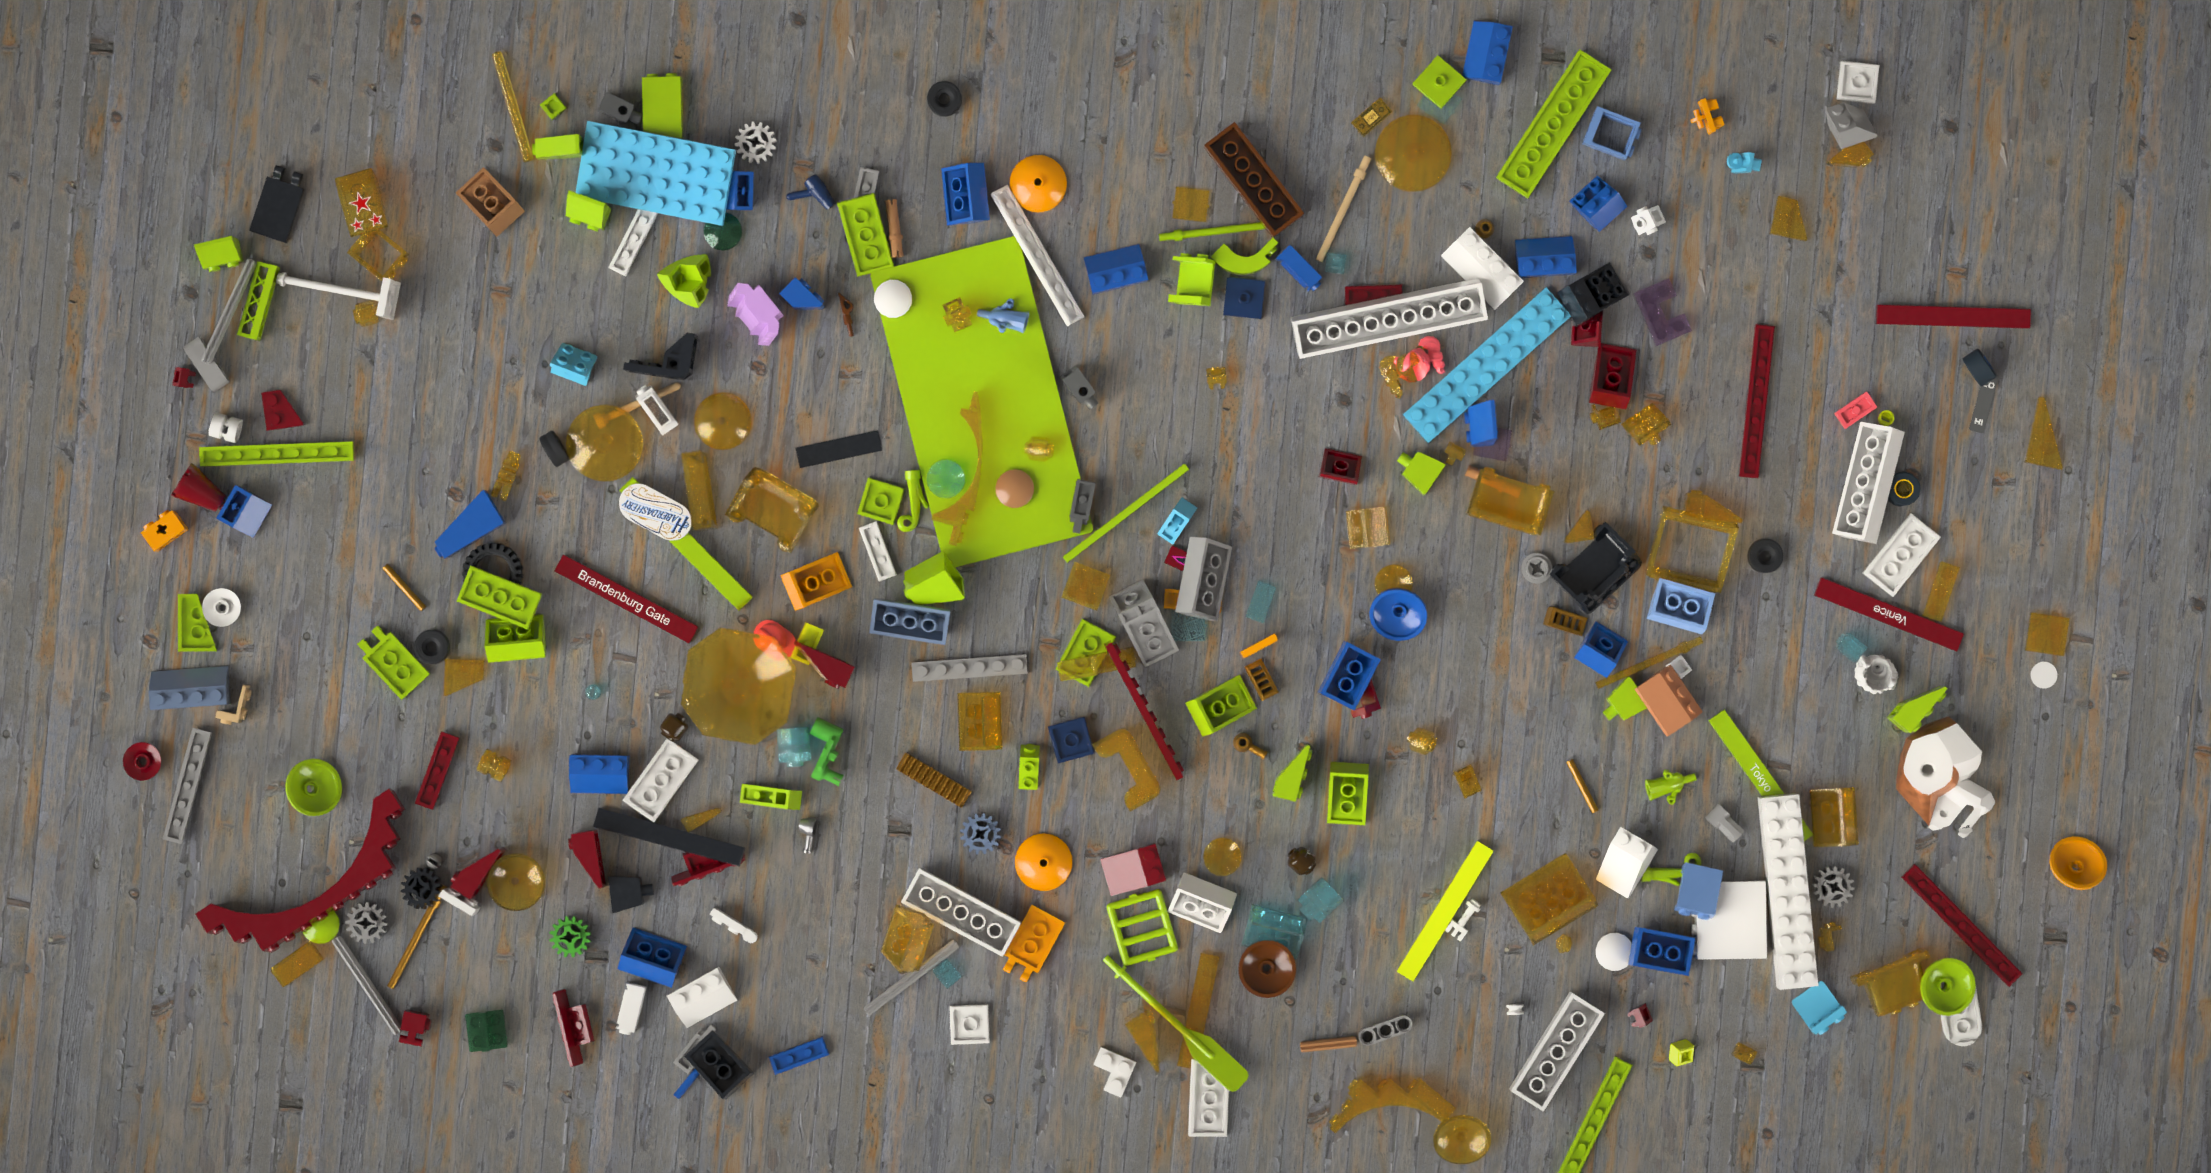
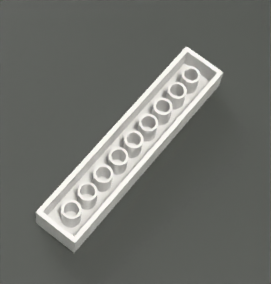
[1291,278,1488,359]
[1757,793,1818,990]

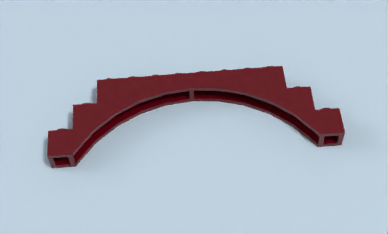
[195,789,405,953]

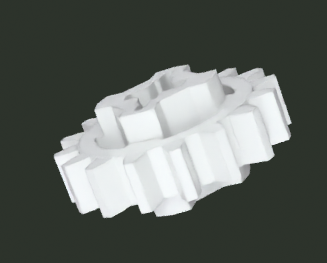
[735,122,777,164]

